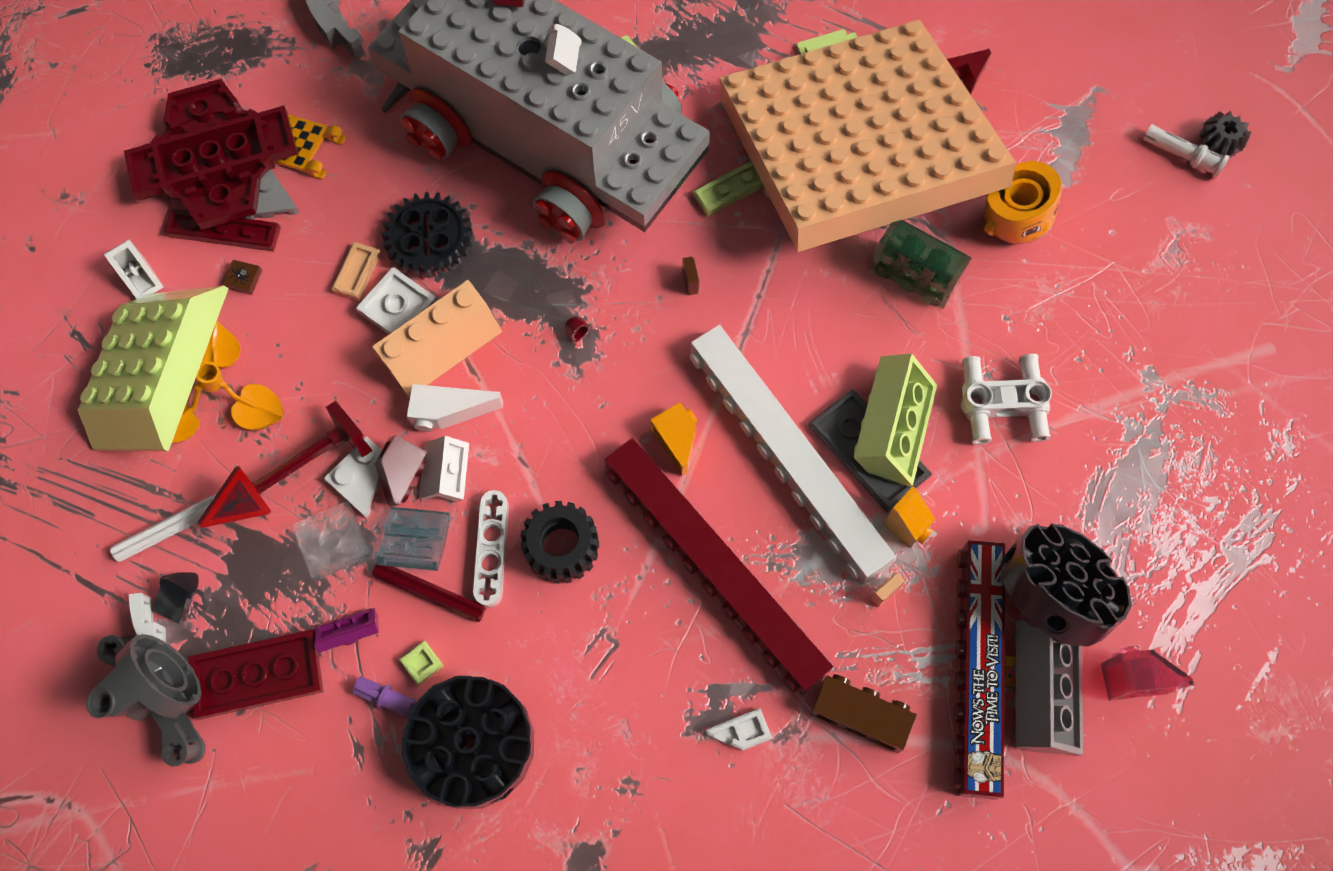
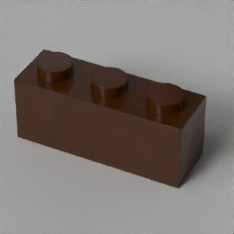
[810,674,917,753]

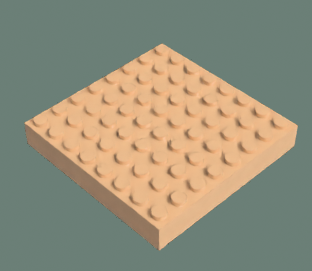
[720,20,1016,252]

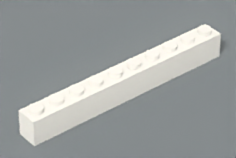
[689,324,896,584]

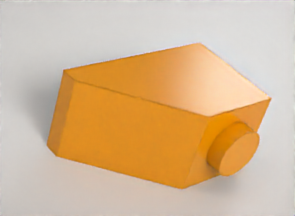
[650,402,698,476]
[883,486,935,548]

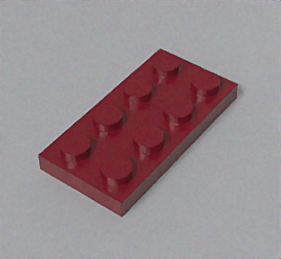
[188,629,324,720]

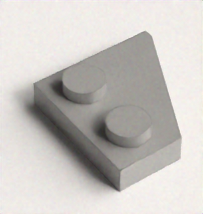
[244,169,299,219]

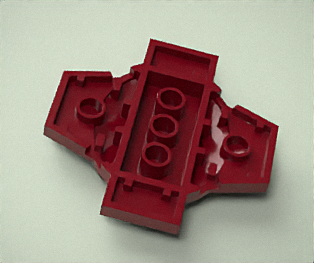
[124,79,299,230]

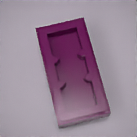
[314,608,379,653]

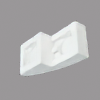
[129,593,166,642]

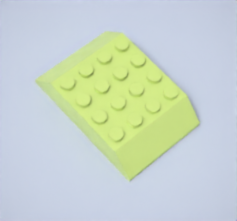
[78,286,229,451]

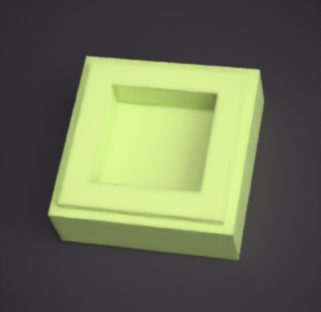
[399,640,444,685]

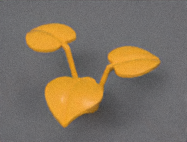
[172,320,284,443]

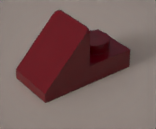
[947,49,991,95]

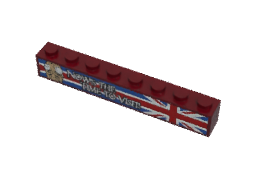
[953,540,1005,800]

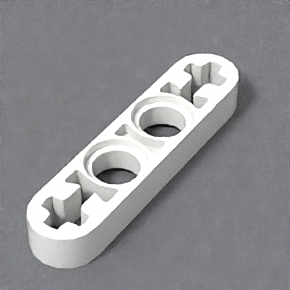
[473,490,509,608]

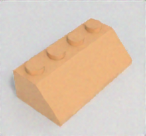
[372,280,502,399]

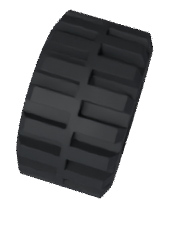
[521,501,599,584]

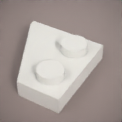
[324,436,382,518]

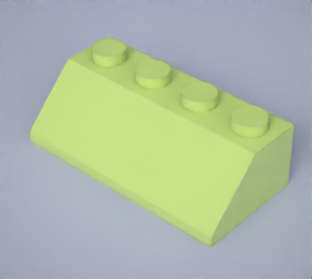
[854,353,937,486]

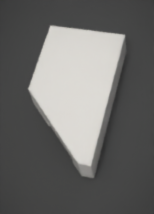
[706,708,772,751]

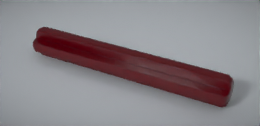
[372,561,486,622]

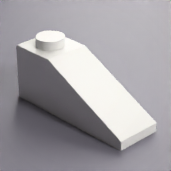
[407,384,503,432]

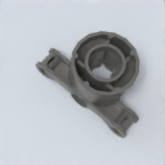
[86,634,206,766]

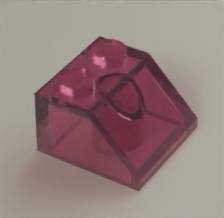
[1101,646,1194,701]

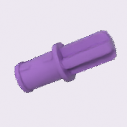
[352,676,416,718]

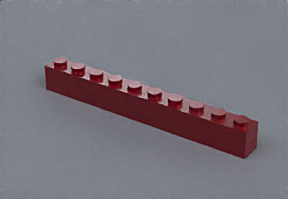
[604,438,834,696]

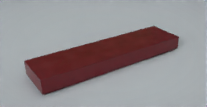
[164,208,281,252]

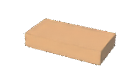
[332,242,381,301]

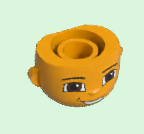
[984,160,1062,244]

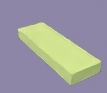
[693,161,764,217]

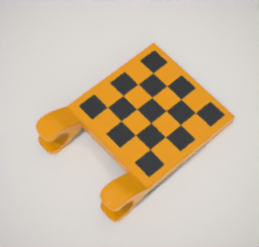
[274,114,346,180]

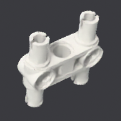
[960,354,1052,445]

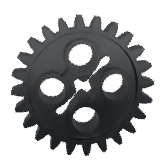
[381,192,474,278]

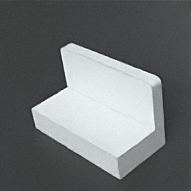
[419,436,469,502]

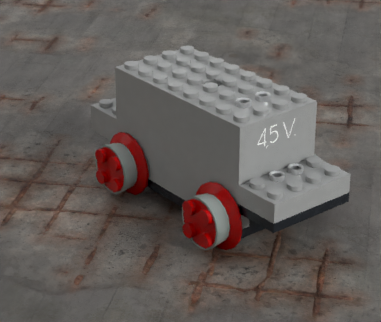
[368,0,710,243]

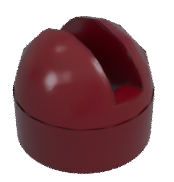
[565,317,590,342]

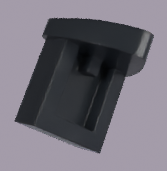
[153,572,199,624]

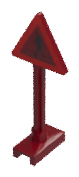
[198,400,372,528]

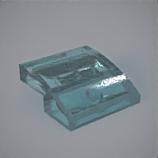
[376,507,450,571]

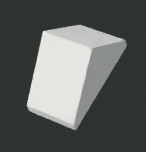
[104,239,163,299]

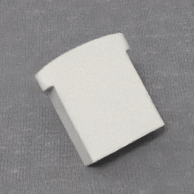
[545,24,582,76]

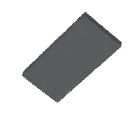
[808,389,932,513]

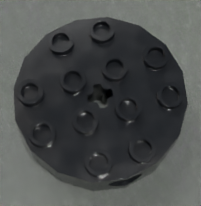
[1000,523,1132,647]
[402,676,534,809]

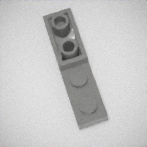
[306,0,365,60]

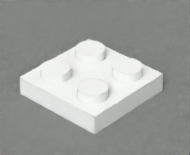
[356,267,437,334]

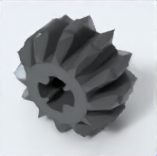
[1199,111,1251,158]

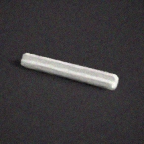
[110,493,217,562]

